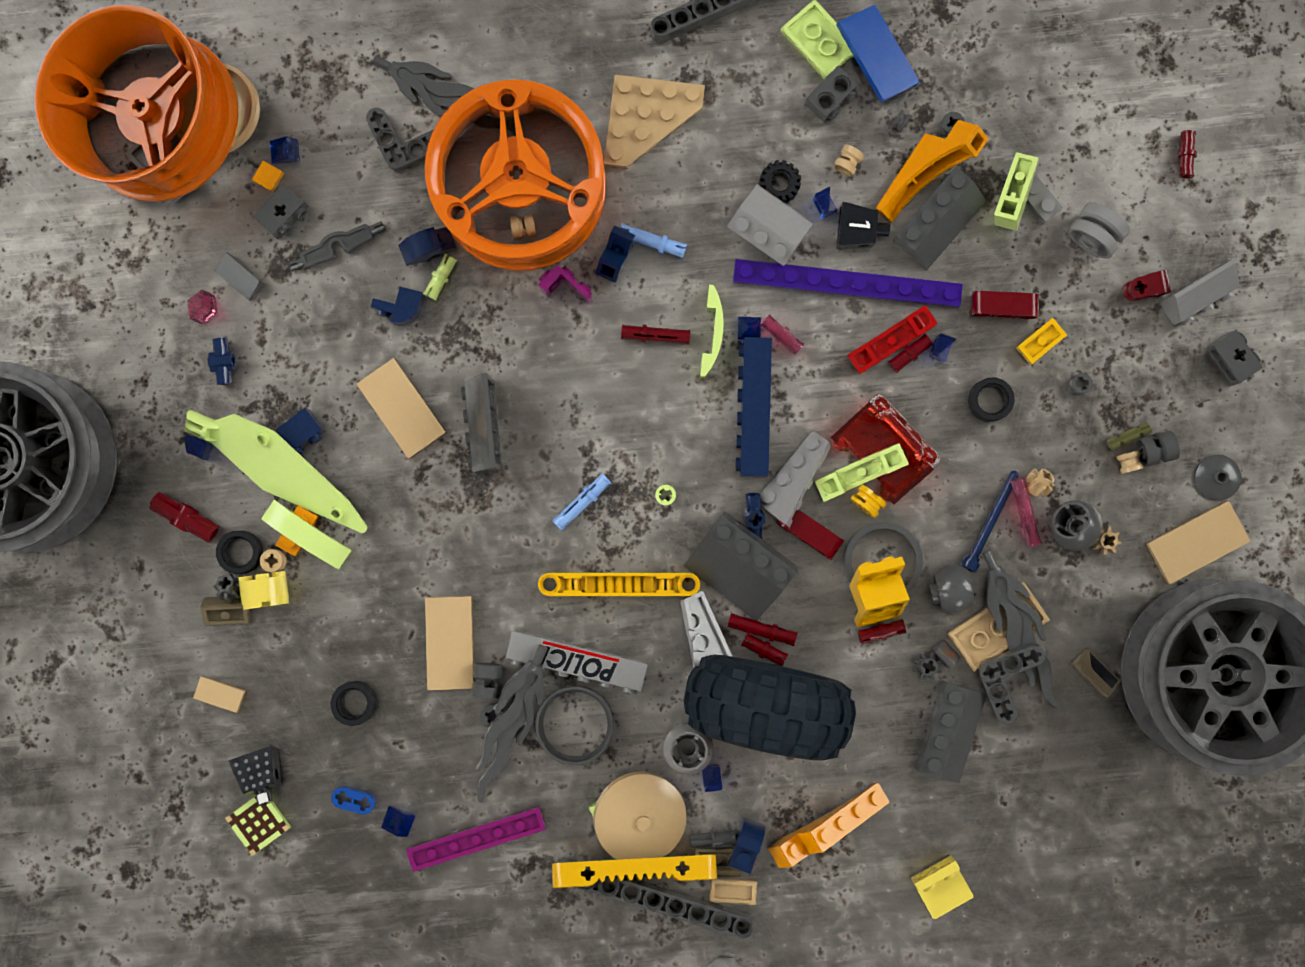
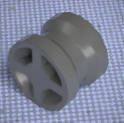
[939,112,965,138]
[480,703,503,727]

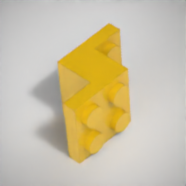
[849,556,910,628]

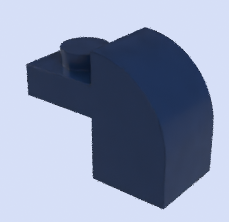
[595,226,635,283]
[398,227,456,266]
[371,286,425,326]
[728,817,766,874]

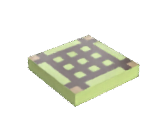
[225,796,291,856]

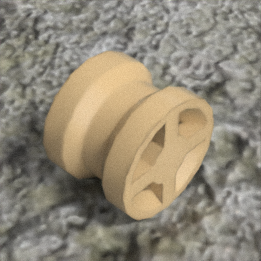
[1116,450,1144,474]
[260,549,287,572]

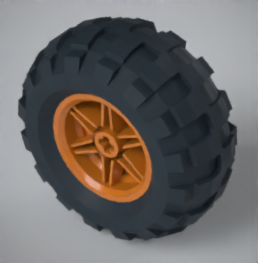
[683,654,856,760]

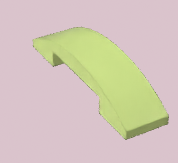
[700,285,724,379]
[814,443,909,502]
[261,500,352,569]

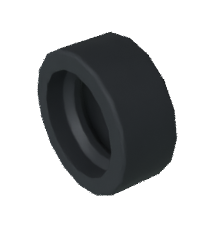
[968,377,1015,422]
[216,531,263,574]
[330,681,377,726]

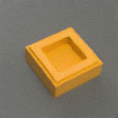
[252,161,284,192]

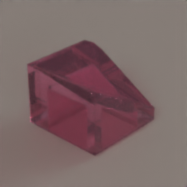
[187,289,217,324]

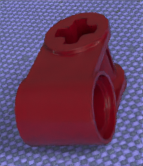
[1123,270,1172,301]

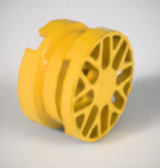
[850,484,887,519]

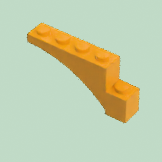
[875,120,989,223]
[768,782,890,868]

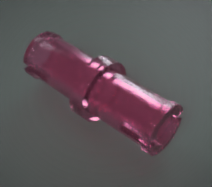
[760,314,804,355]

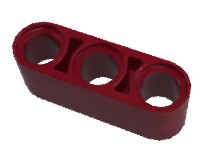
[972,291,1039,319]
[776,510,844,560]

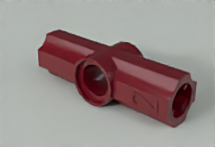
[149,492,220,543]

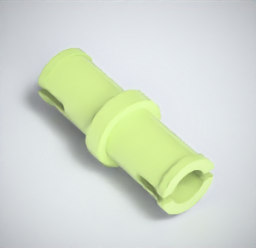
[423,253,458,300]

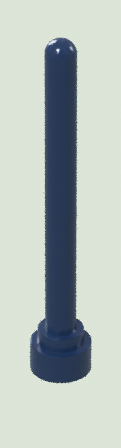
[959,471,1019,573]

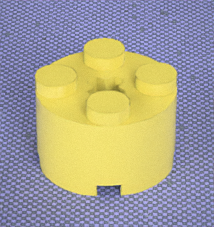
[238,571,289,610]

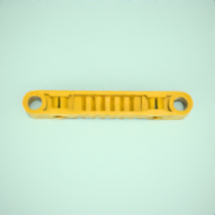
[538,573,700,596]
[552,855,717,888]

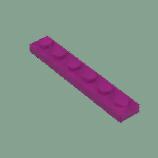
[406,806,546,872]

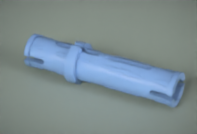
[620,223,687,258]
[552,473,612,531]

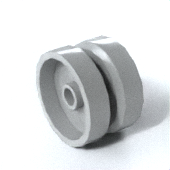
[1068,202,1130,259]

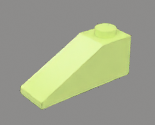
[994,152,1039,231]

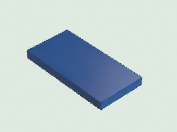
[836,5,920,103]

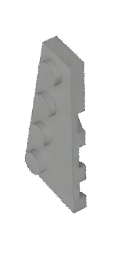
[760,431,832,528]
[680,591,733,667]

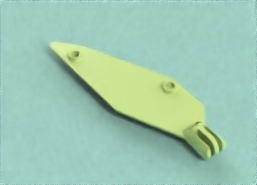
[184,410,367,533]

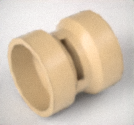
[833,145,864,177]
[510,213,537,240]

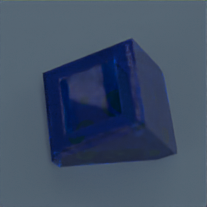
[270,136,300,164]
[381,806,415,837]

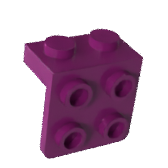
[538,264,593,305]

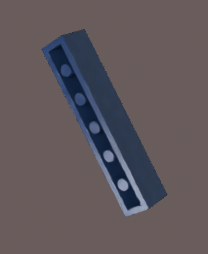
[736,337,772,477]

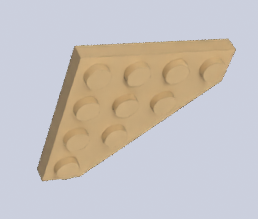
[604,75,705,169]

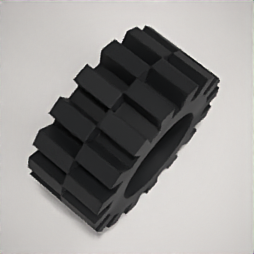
[759,160,801,204]

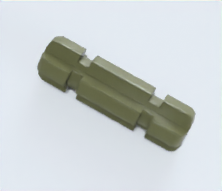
[1106,422,1152,451]

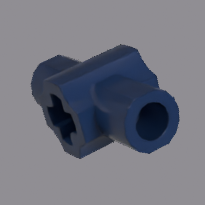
[207,338,236,385]
[742,493,766,539]

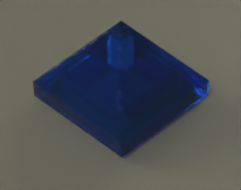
[738,317,761,340]

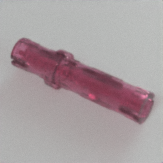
[1010,477,1042,548]

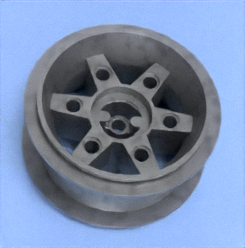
[0,361,117,553]
[1121,579,1305,776]

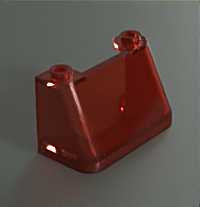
[830,394,940,505]

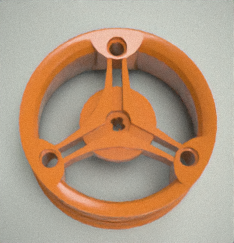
[35,5,238,202]
[425,79,606,271]

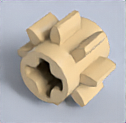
[1025,468,1055,497]
[1093,526,1122,555]

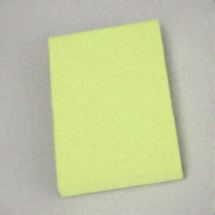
[780,0,853,79]

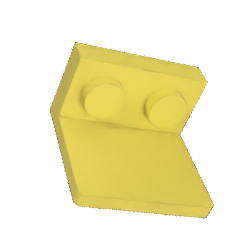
[911,855,974,919]

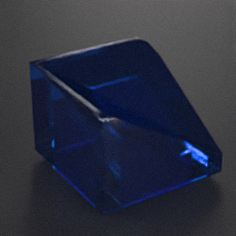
[813,187,837,219]
[929,333,956,362]
[184,435,213,461]
[702,764,723,792]

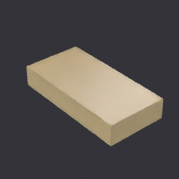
[193,676,246,713]
[709,877,757,905]

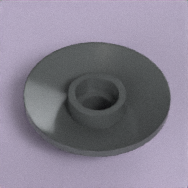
[1195,455,1241,501]

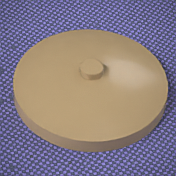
[176,63,260,153]
[593,771,686,860]

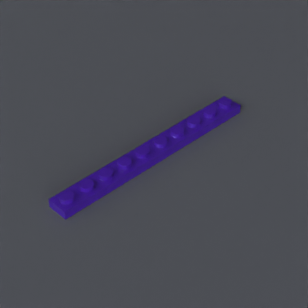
[733,259,963,308]

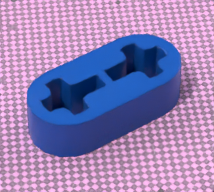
[331,786,376,815]

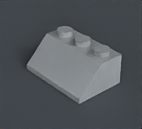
[727,184,814,266]
[1159,259,1240,326]

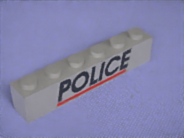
[506,630,648,694]

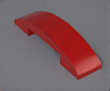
[847,305,938,374]

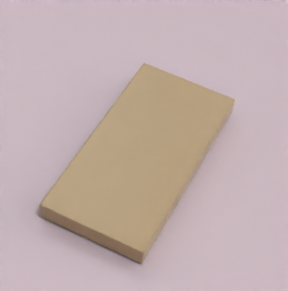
[356,358,447,459]
[1146,501,1251,584]
[947,582,1050,672]
[425,596,474,690]

